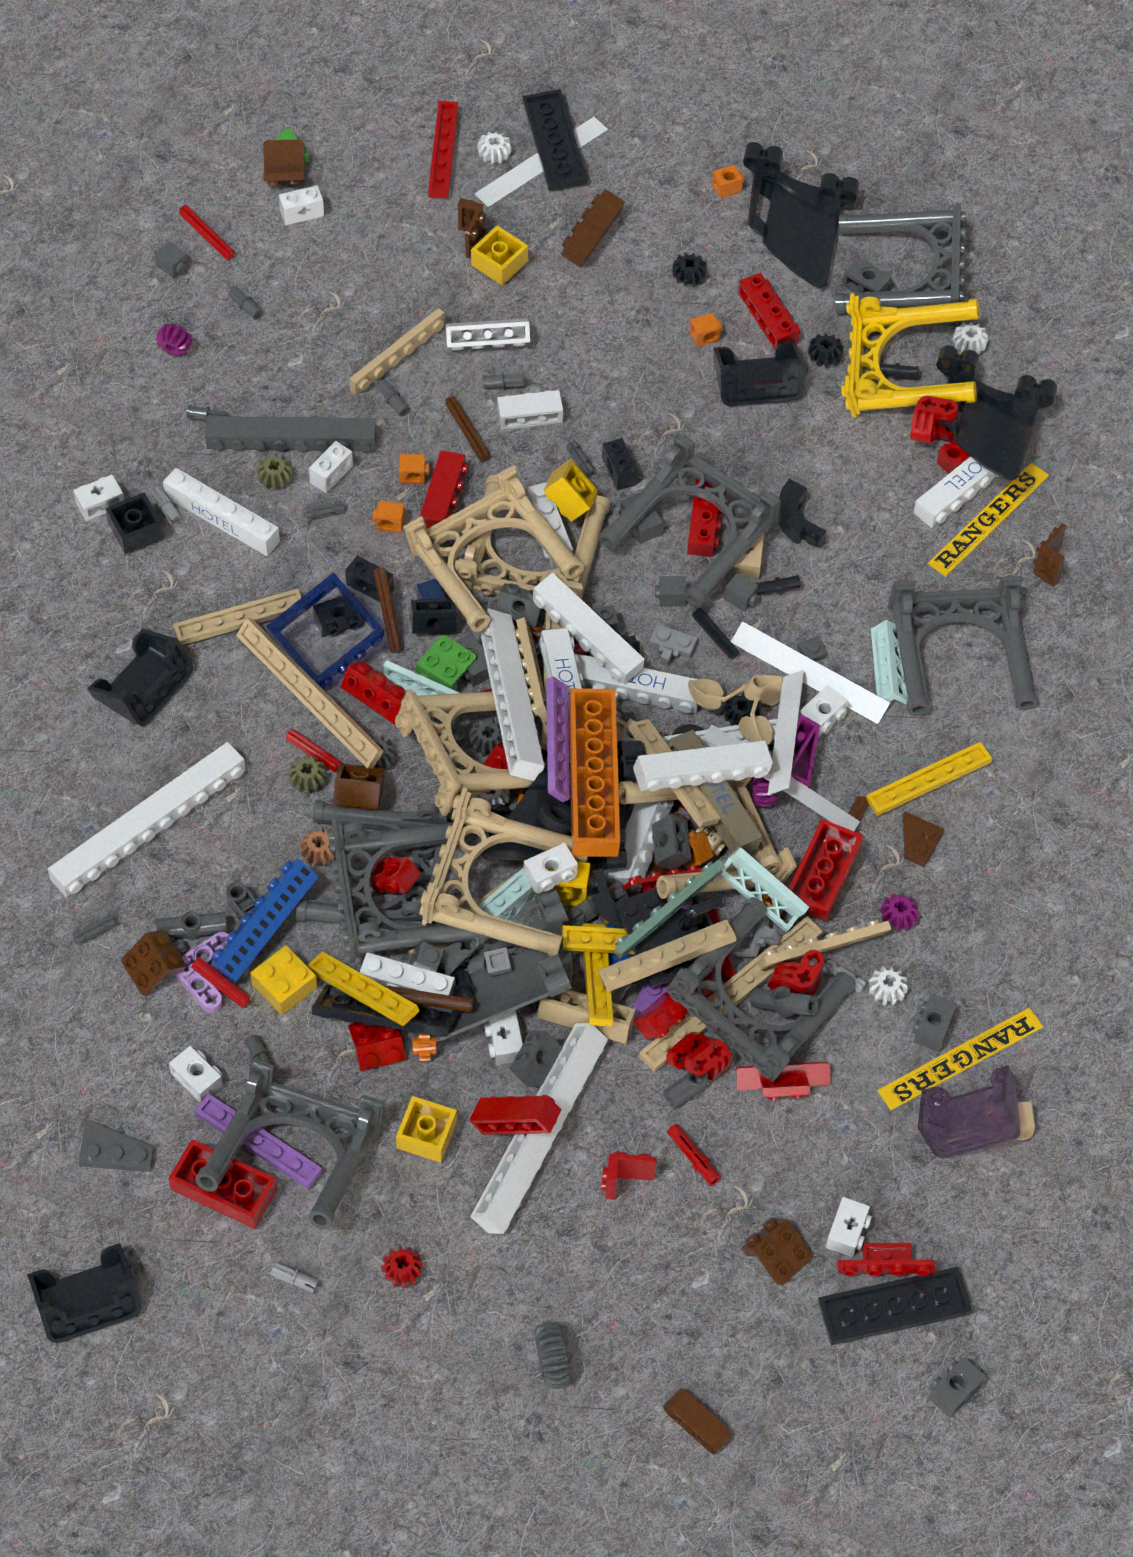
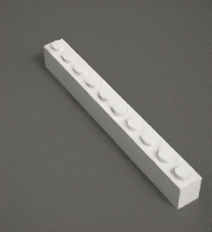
[480,608,544,781]
[48,742,246,898]
[470,1023,608,1234]

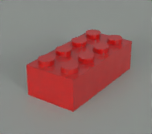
[788,819,864,922]
[168,1139,278,1229]

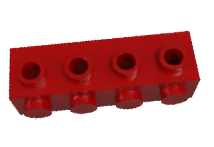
[738,272,800,350]
[419,450,469,529]
[687,478,722,557]
[340,660,414,733]
[633,969,715,1039]
[469,1095,562,1135]

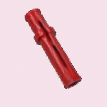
[667,1124,721,1186]

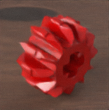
[382,1245,423,1288]

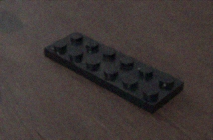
[522,89,587,191]
[312,984,460,1037]
[818,1267,972,1345]

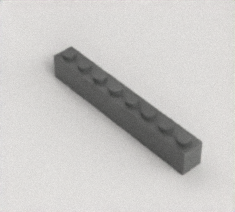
[205,416,376,452]

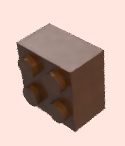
[333,763,385,811]

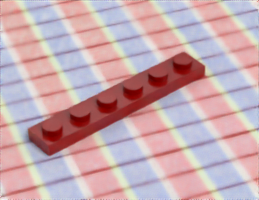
[428,101,458,198]

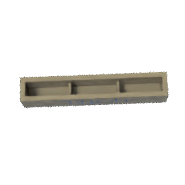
[668,730,763,853]

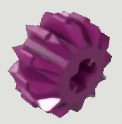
[155,323,192,356]
[752,777,776,807]
[880,893,919,932]

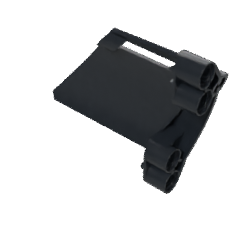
[743,142,859,289]
[936,345,1057,481]
[481,740,643,870]

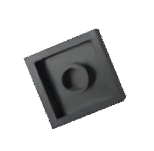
[105,492,164,554]

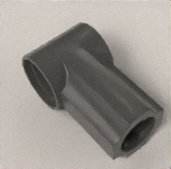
[663,1066,707,1109]

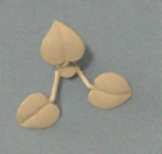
[688,675,782,746]

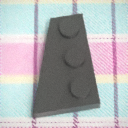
[79,1119,154,1172]

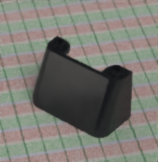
[713,341,804,406]
[87,628,193,726]
[27,1243,141,1343]

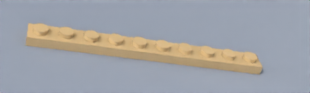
[236,618,384,769]
[639,916,823,1072]

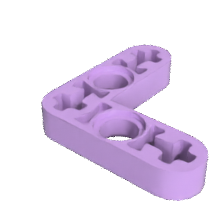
[175,932,229,1013]

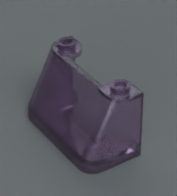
[917,1066,1021,1159]

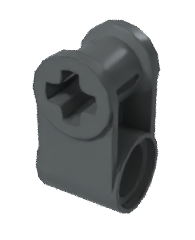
[226,882,256,921]
[438,939,476,977]

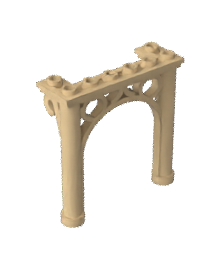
[403,465,584,632]
[455,475,611,601]
[395,688,571,816]
[618,777,797,899]
[419,787,588,957]

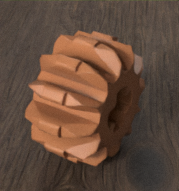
[300,827,335,867]

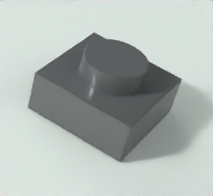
[798,636,827,662]

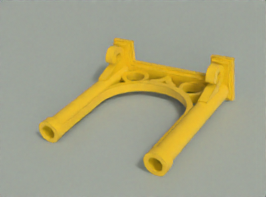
[841,293,980,418]

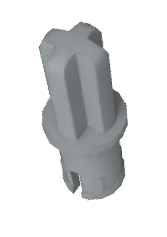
[151,486,182,525]
[270,1262,319,1294]

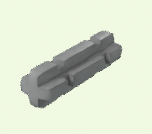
[824,959,866,992]

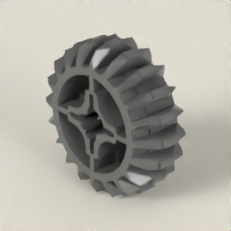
[535,1321,570,1389]

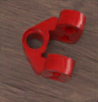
[910,396,958,444]
[767,950,824,996]
[666,1032,732,1081]

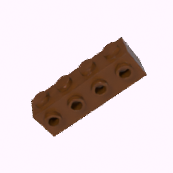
[561,189,625,268]

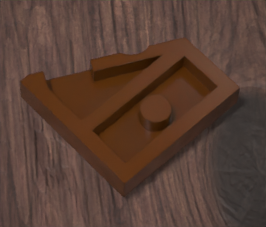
[902,811,944,867]

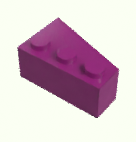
[791,714,820,788]

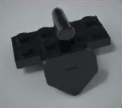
[614,887,726,989]

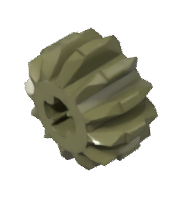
[257,453,293,490]
[288,755,327,794]

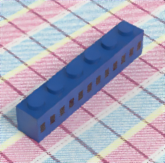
[210,858,319,983]

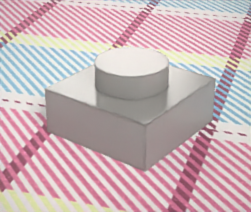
[484,947,512,977]

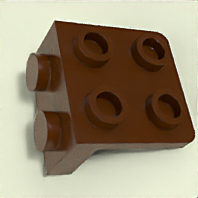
[263,139,305,185]
[458,198,486,258]
[1033,523,1067,587]
[121,930,187,995]
[741,1217,812,1285]

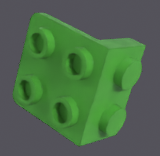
[416,635,476,691]

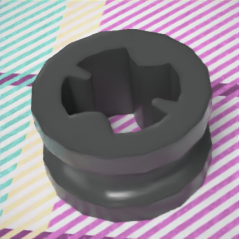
[451,725,465,747]

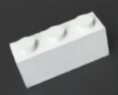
[497,390,563,430]

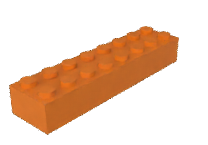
[569,688,620,857]

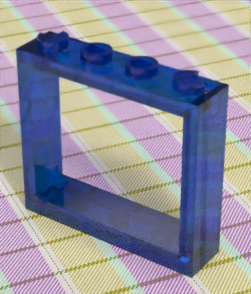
[266,572,385,688]

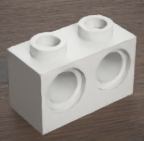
[309,441,353,494]

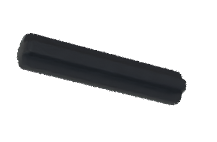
[692,608,739,659]

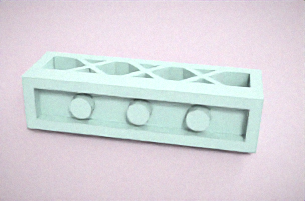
[871,620,908,705]
[383,660,461,725]
[720,847,809,932]
[474,867,541,951]

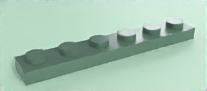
[614,859,725,960]

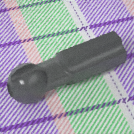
[566,880,628,926]

